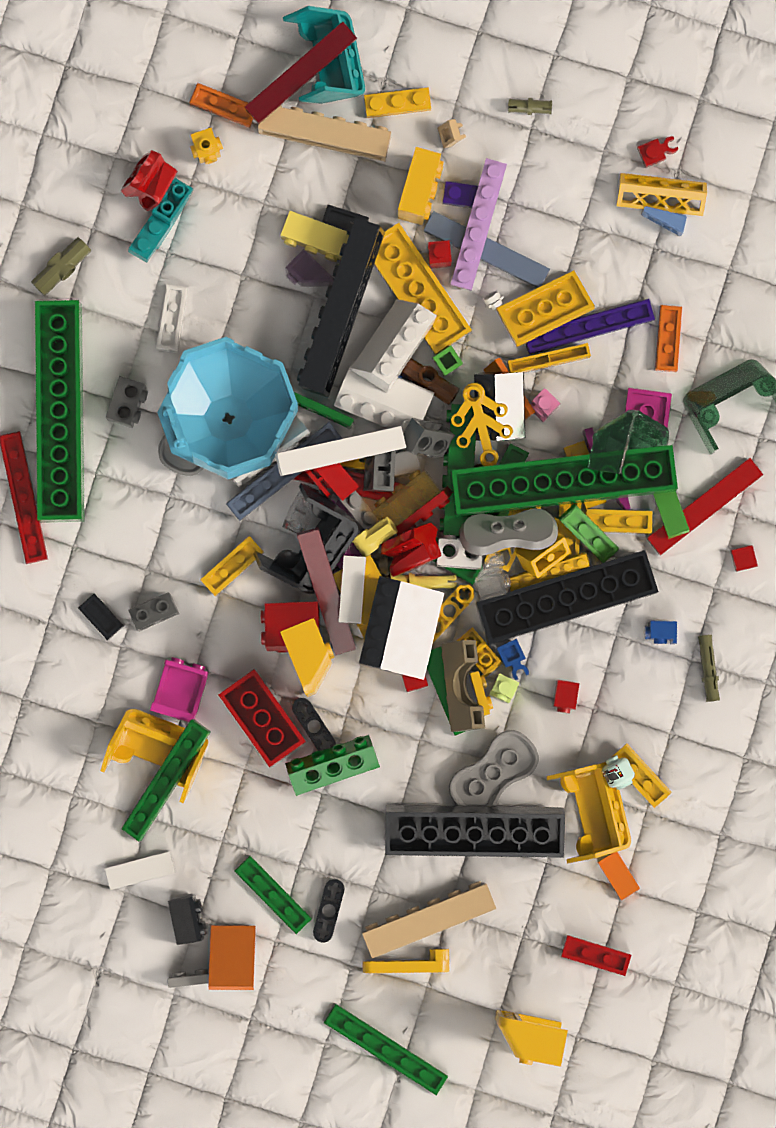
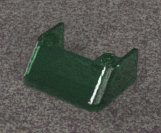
[683,359,776,455]
[587,409,669,474]

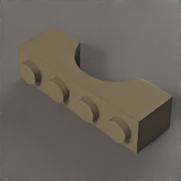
[441,640,485,732]

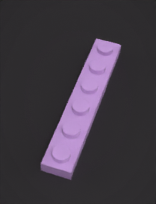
[451,158,507,291]

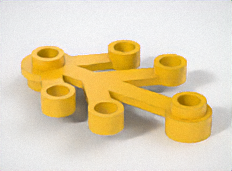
[451,383,513,466]

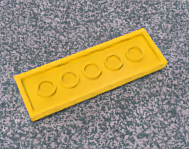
[374,223,472,355]

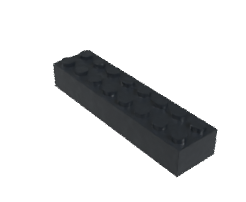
[297,217,385,398]
[475,550,659,646]
[385,805,565,858]

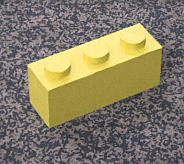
[281,211,349,262]

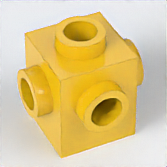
[190,128,223,164]

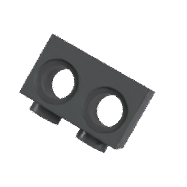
[106,376,148,428]
[403,418,455,458]
[363,451,396,492]
[128,592,179,632]

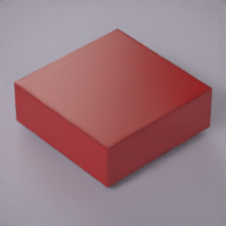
[731,545,758,572]

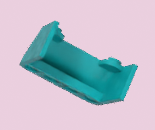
[283,6,365,104]

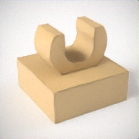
[437,119,466,148]

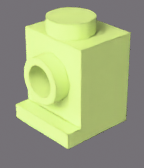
[489,673,519,703]

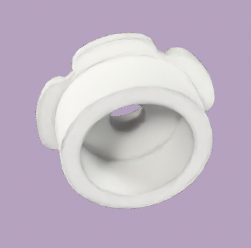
[483,291,504,310]

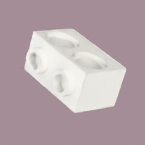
[437,535,482,570]

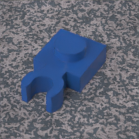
[496,639,529,680]

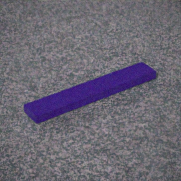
[526,299,655,355]

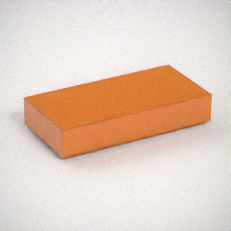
[597,852,640,900]

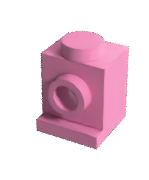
[531,388,560,422]

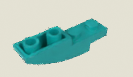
[128,178,193,263]

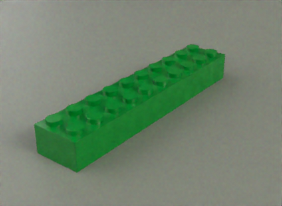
[35,300,85,523]
[451,445,678,517]

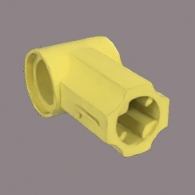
[352,517,398,557]

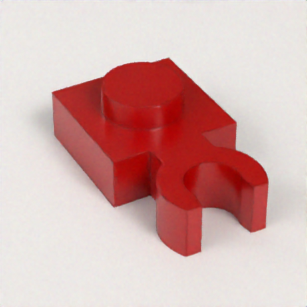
[637,136,679,168]

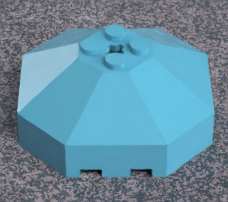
[157,337,298,479]

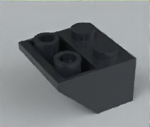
[168,895,207,945]

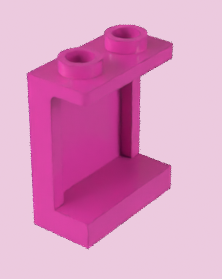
[150,657,209,722]

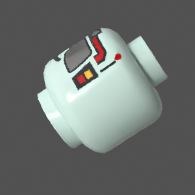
[602,755,635,790]

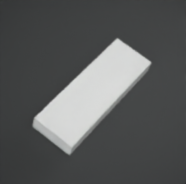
[156,284,188,352]
[339,556,366,624]
[105,851,175,890]

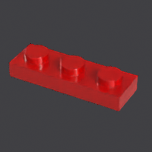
[396,486,453,536]
[561,935,632,976]

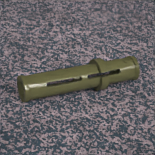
[698,635,720,702]

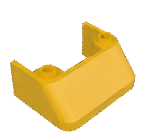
[280,618,334,697]
[100,709,208,803]
[546,762,631,864]
[495,1010,568,1067]

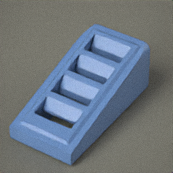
[642,206,687,236]

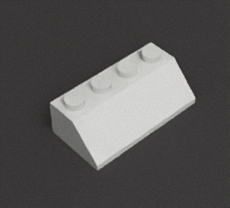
[350,299,437,393]
[334,359,434,433]
[232,415,310,488]

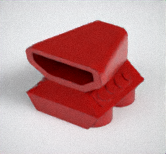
[121,150,178,211]
[381,523,441,577]

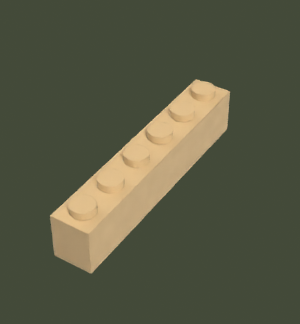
[258,105,391,162]
[362,881,496,958]

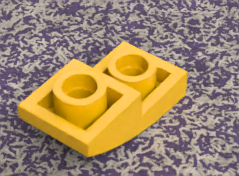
[456,627,502,677]

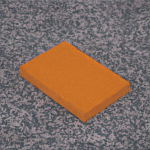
[208,925,256,990]

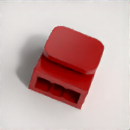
[304,444,359,501]
[261,601,320,653]

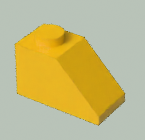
[516,535,571,578]

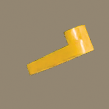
[432,585,474,644]
[362,949,449,973]

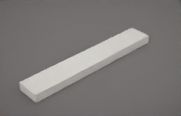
[275,426,406,476]

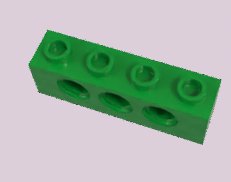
[285,735,380,796]

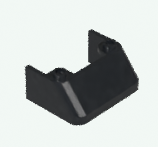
[253,483,358,594]

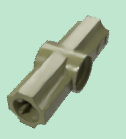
[31,237,91,296]

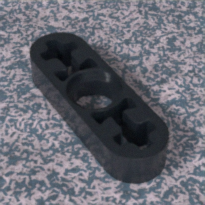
[292,698,336,751]
[313,879,345,943]

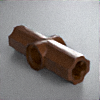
[400,358,460,405]

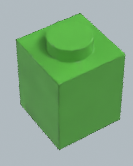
[432,345,463,376]

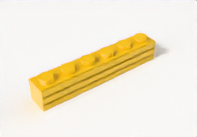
[507,343,591,373]
[507,552,590,591]

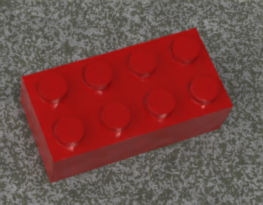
[218,669,306,768]

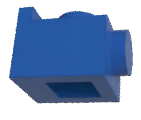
[644,621,677,645]

